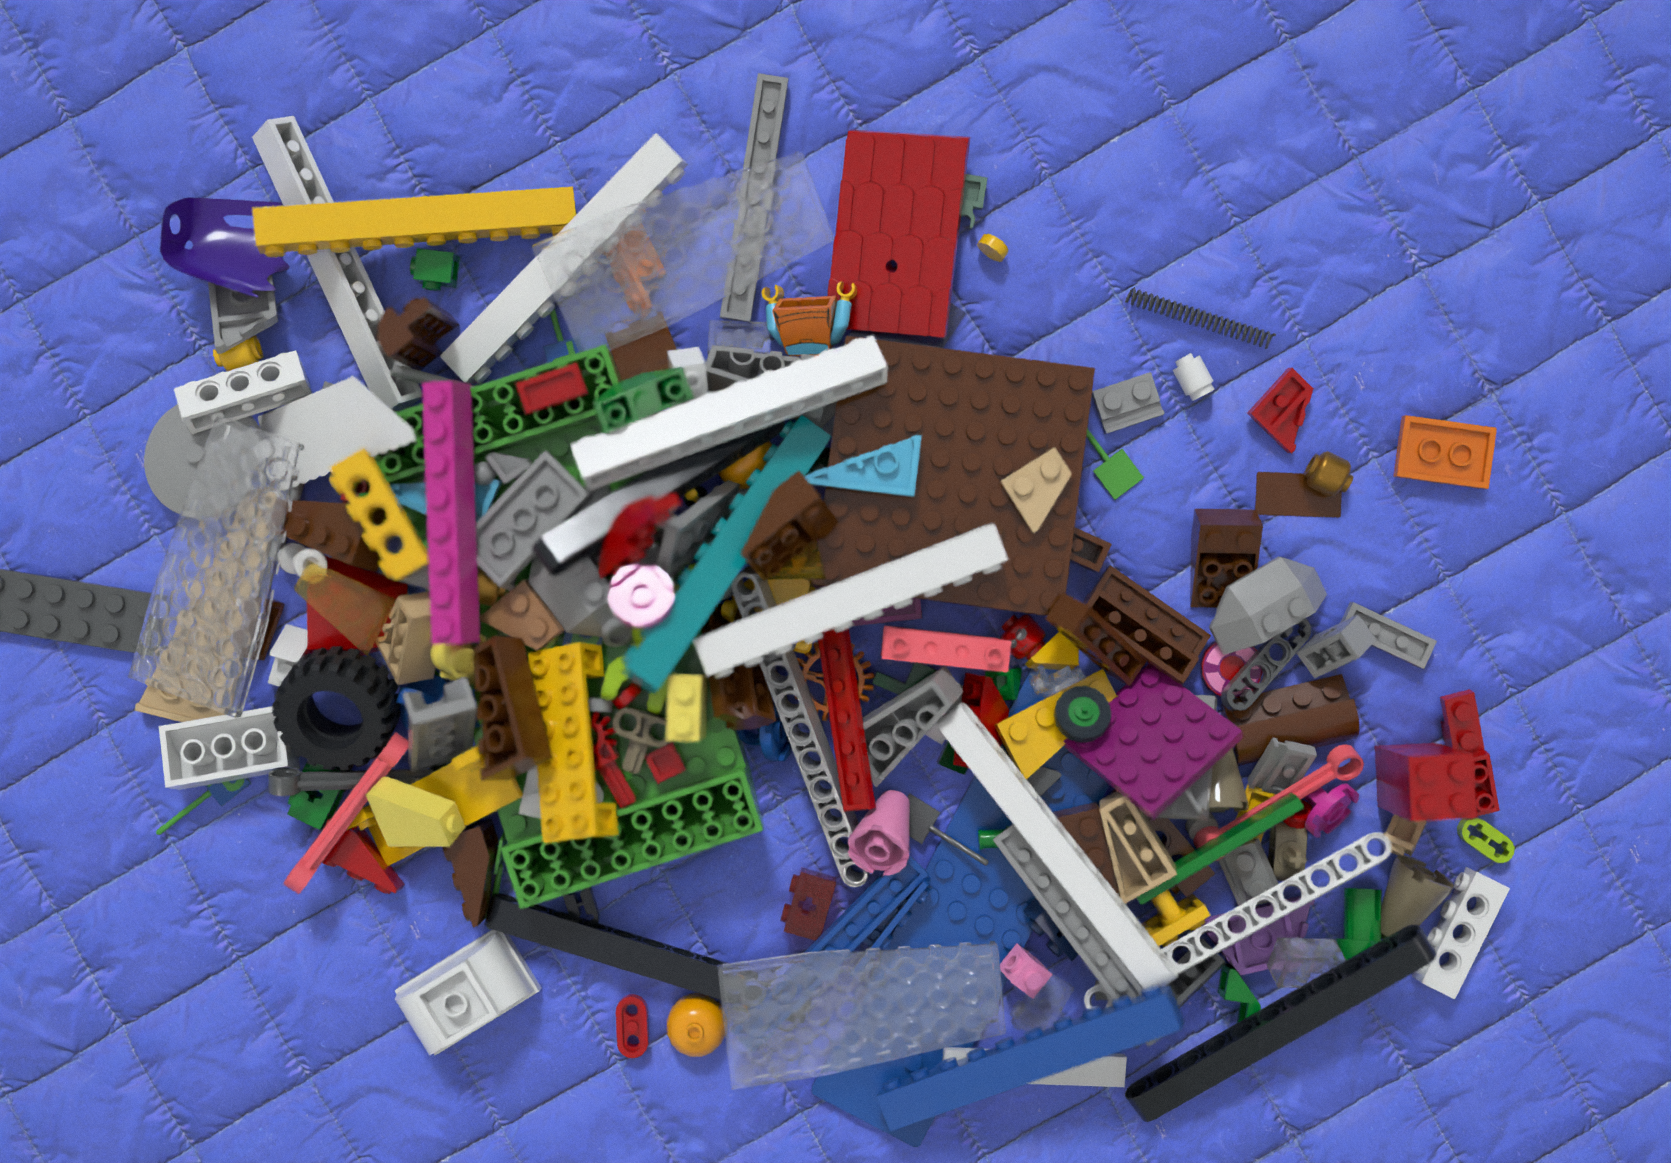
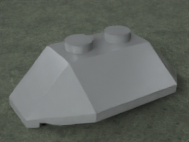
[529,555,616,637]
[1209,556,1327,655]

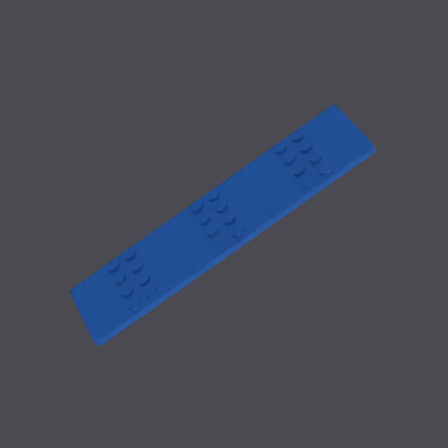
[812,668,1110,1147]

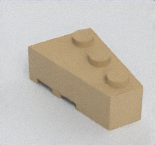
[375,591,436,685]
[1100,791,1177,903]

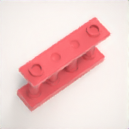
[880,625,1011,672]

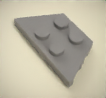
[208,274,279,354]

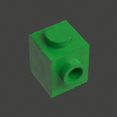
[410,248,460,291]

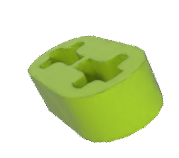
[1457,818,1515,863]

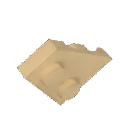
[1000,447,1072,533]

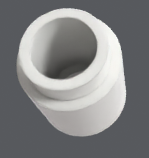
[1172,353,1214,401]

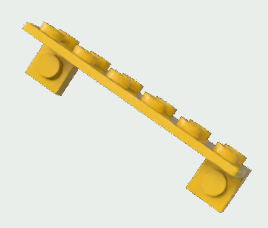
[528,642,618,843]
[346,746,523,866]

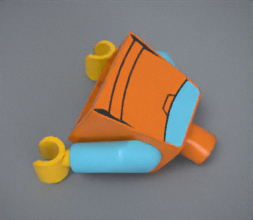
[761,281,857,357]

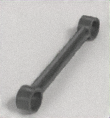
[268,763,449,796]

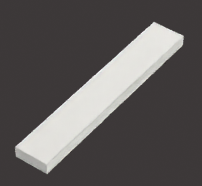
[942,1047,1127,1087]

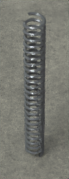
[1125,287,1276,349]

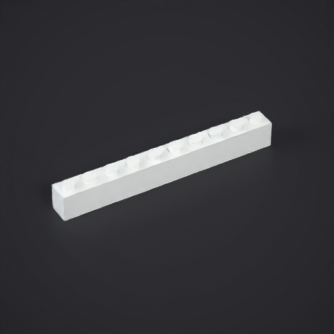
[252,116,423,413]
[440,133,688,384]
[571,336,888,492]
[693,523,1008,679]

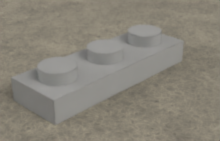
[1340,602,1437,669]

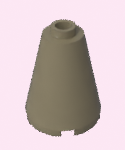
[1209,748,1249,813]
[1381,855,1454,939]

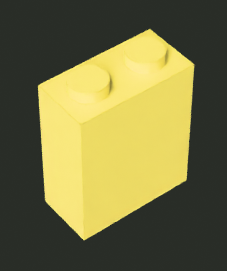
[666,674,708,741]

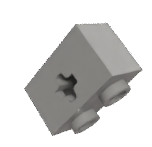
[1296,615,1376,678]

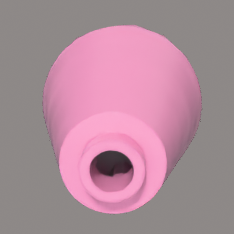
[848,790,910,875]

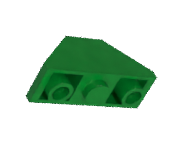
[593,367,693,434]

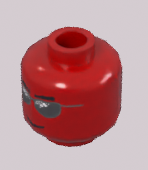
[1000,614,1046,660]

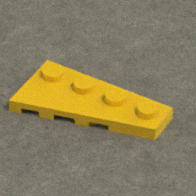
[994,669,1117,779]

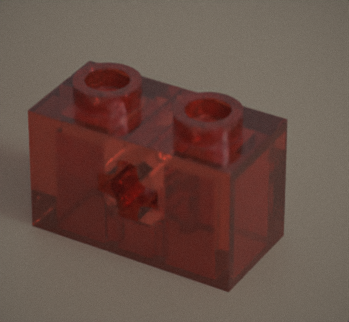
[780,867,837,941]

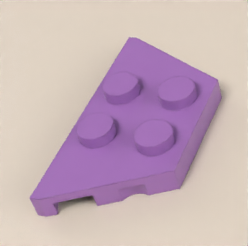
[1201,896,1315,975]

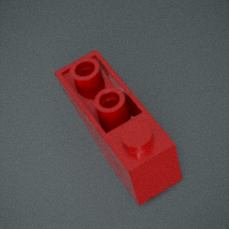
[322,818,404,894]

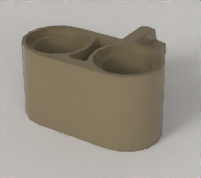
[613,707,670,773]
[1268,822,1307,881]

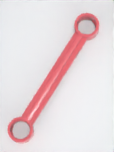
[283,732,408,894]
[1193,744,1364,861]

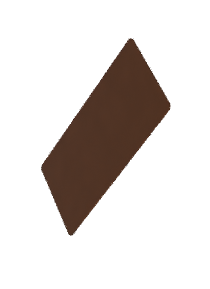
[1255,472,1342,518]

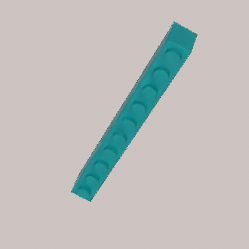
[621,414,832,695]

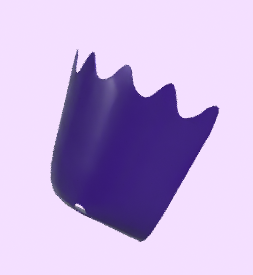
[160,197,290,298]

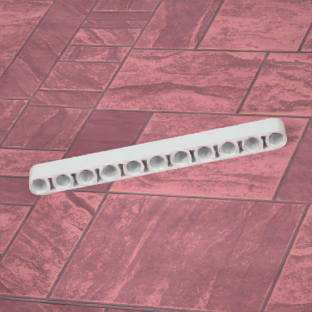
[937,702,1178,989]
[1084,832,1391,1009]

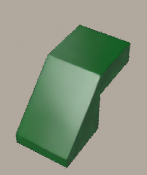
[1217,963,1261,1023]

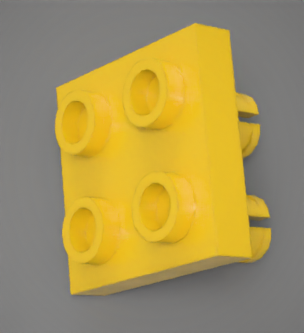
[1141,890,1211,947]

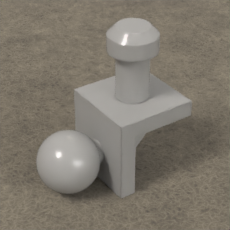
[474,451,533,485]

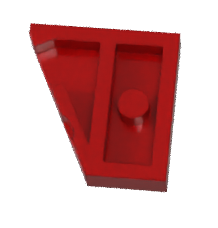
[1247,368,1314,453]

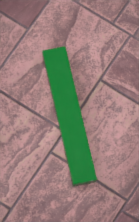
[1136,792,1304,905]

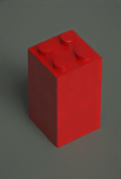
[1374,743,1477,821]

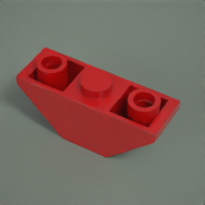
[953,673,1009,769]

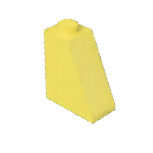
[366,777,465,847]

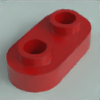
[616,994,649,1058]

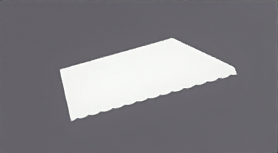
[258,376,416,493]

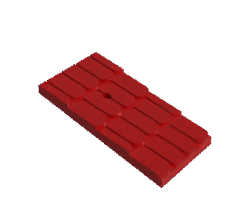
[827,130,971,338]

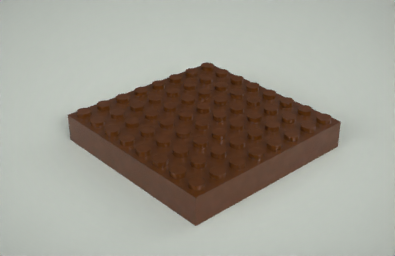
[813,336,1095,616]

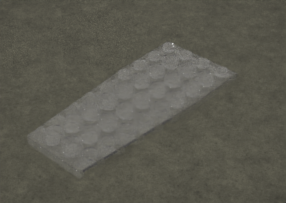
[532,151,834,353]
[128,416,304,718]
[717,941,1006,1090]

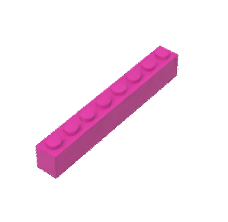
[422,381,480,644]

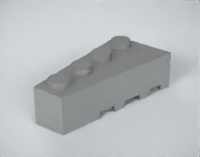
[705,345,826,427]
[862,666,963,788]

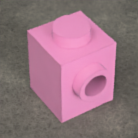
[998,943,1053,999]

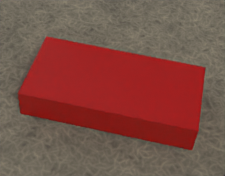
[516,362,588,415]

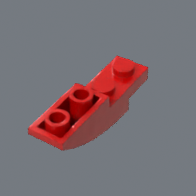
[598,493,681,579]
[1440,689,1500,816]

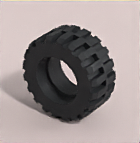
[272,646,401,770]

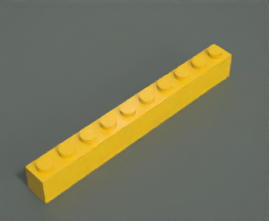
[252,187,576,257]

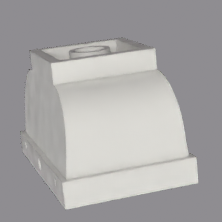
[395,929,541,1056]

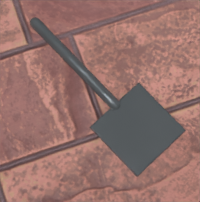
[908,793,989,865]

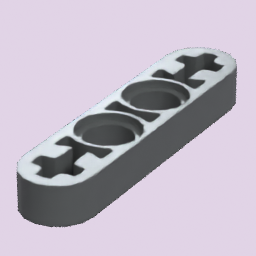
[1221,619,1311,711]

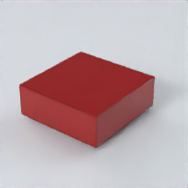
[645,741,687,784]

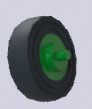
[1054,686,1111,743]

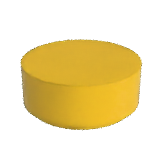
[977,234,1009,262]

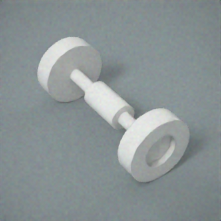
[277,543,327,581]

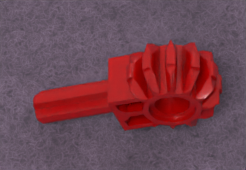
[589,711,636,808]

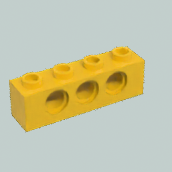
[329,448,429,581]

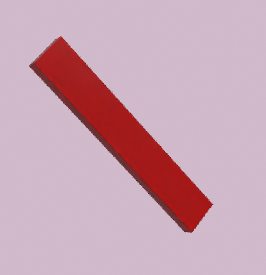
[818,628,876,812]

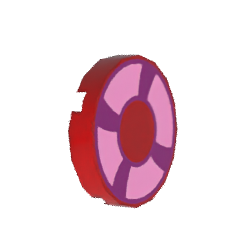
[1200,641,1263,698]

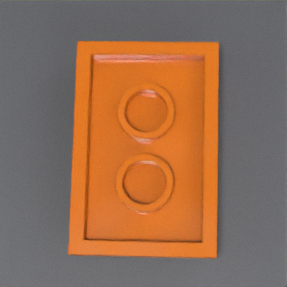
[1393,415,1497,489]

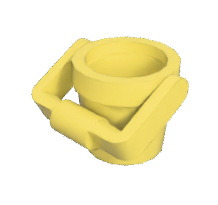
[430,634,487,685]

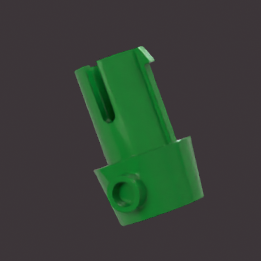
[1332,888,1382,965]

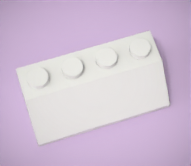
[159,706,300,790]

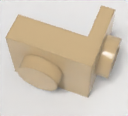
[1384,814,1427,857]

